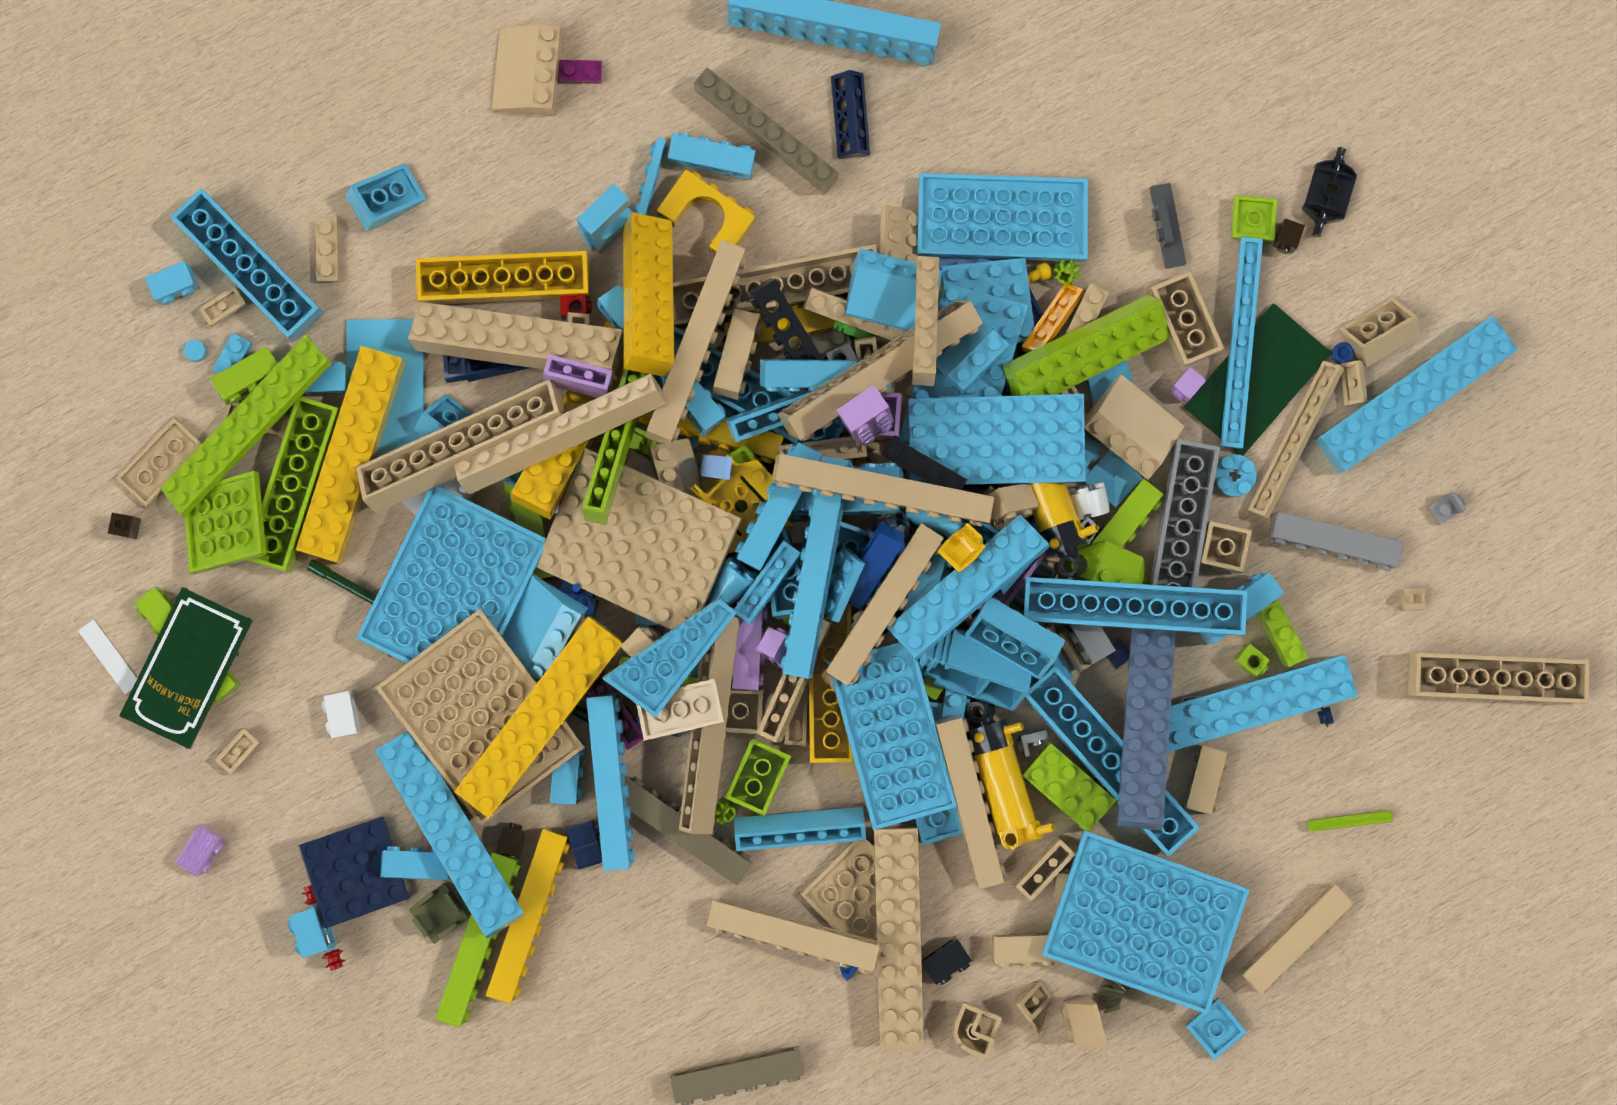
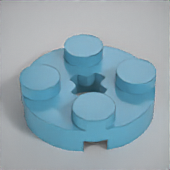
[1214,454,1256,497]

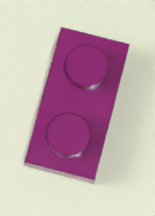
[559,60,602,84]

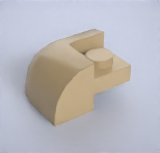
[953,1001,1002,1060]

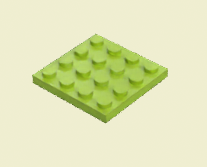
[185,471,267,574]

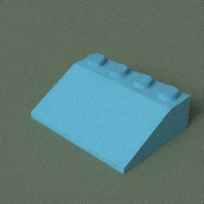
[845,248,942,331]
[502,575,588,682]

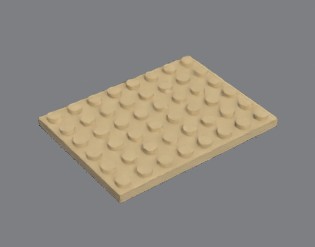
[536,448,742,630]
[375,609,585,826]

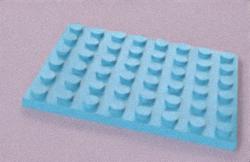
[356,485,546,663]
[1041,830,1250,1014]

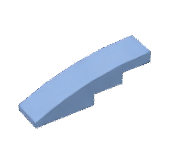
[700,455,732,480]

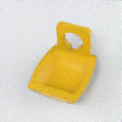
[938,523,985,572]

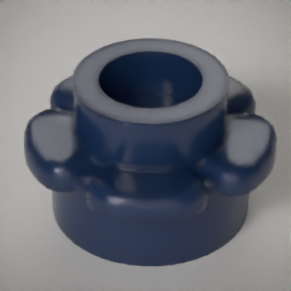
[1318,707,1334,727]

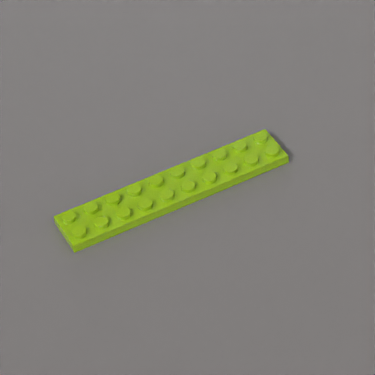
[160,335,332,517]

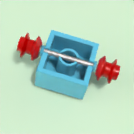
[288,885,346,971]

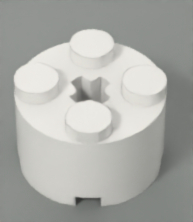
[1068,482,1110,520]

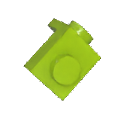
[629,427,658,456]

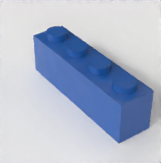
[848,522,905,609]

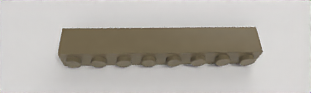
[694,67,838,194]
[624,776,752,885]

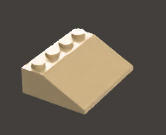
[492,24,563,116]
[1084,373,1185,480]

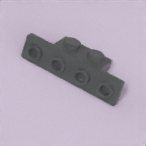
[1150,183,1186,269]

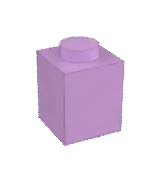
[1170,367,1206,402]

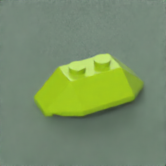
[1071,540,1150,585]

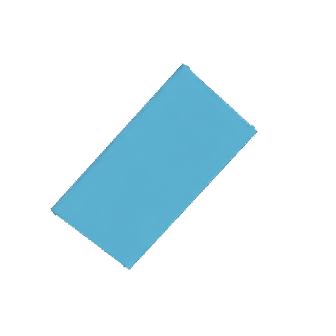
[346,319,424,458]

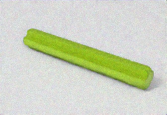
[1307,810,1393,832]

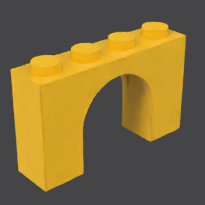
[657,169,756,255]

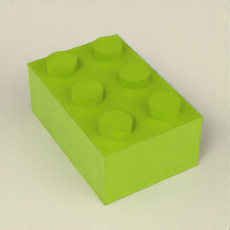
[725,738,791,816]

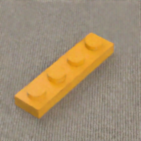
[1021,284,1084,353]

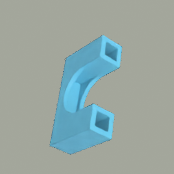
[576,184,632,254]

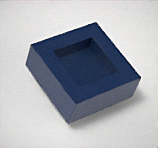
[1106,639,1129,669]

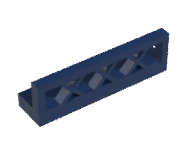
[831,70,870,159]

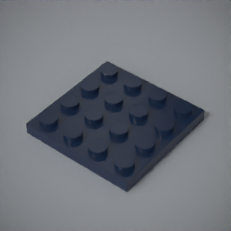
[298,816,410,929]

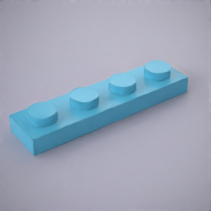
[634,137,667,215]
[734,540,801,625]

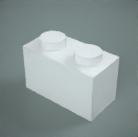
[322,691,361,738]

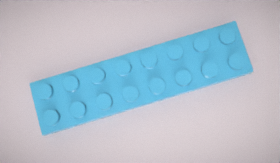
[887,515,1050,661]

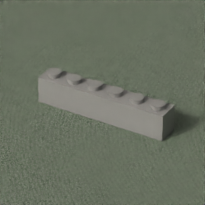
[1268,512,1404,571]

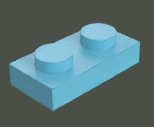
[212,333,253,373]

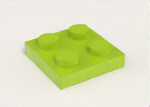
[1231,195,1277,242]

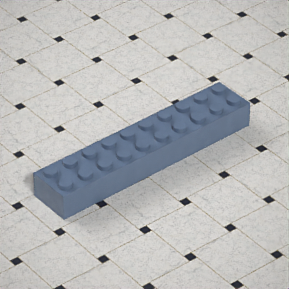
[1117,628,1176,830]

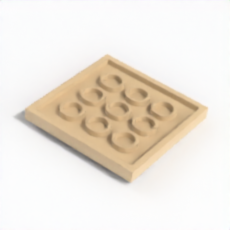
[800,838,922,941]

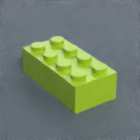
[1022,743,1116,832]

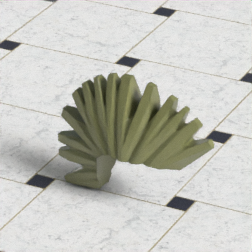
[1100,978,1129,1014]

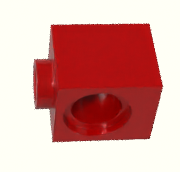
[560,295,592,320]

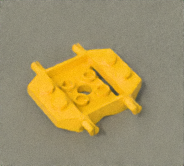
[689,454,793,554]

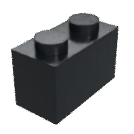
[921,936,972,985]

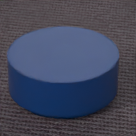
[1331,342,1354,364]

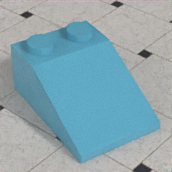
[345,163,426,232]

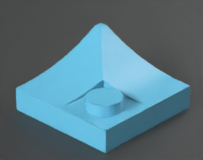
[1084,450,1143,508]

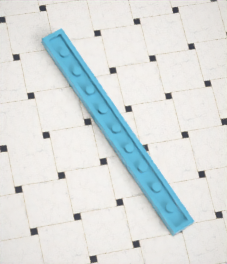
[1220,237,1263,449]

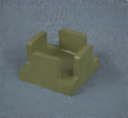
[409,883,470,944]

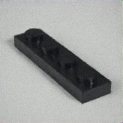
[881,436,967,490]

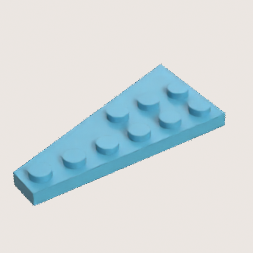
[602,598,737,718]

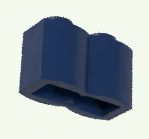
[566,819,602,870]

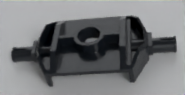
[1301,147,1357,237]

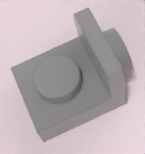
[1427,492,1466,525]
[1016,729,1048,757]

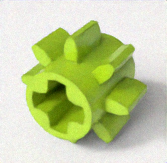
[1054,259,1081,285]
[714,796,736,825]

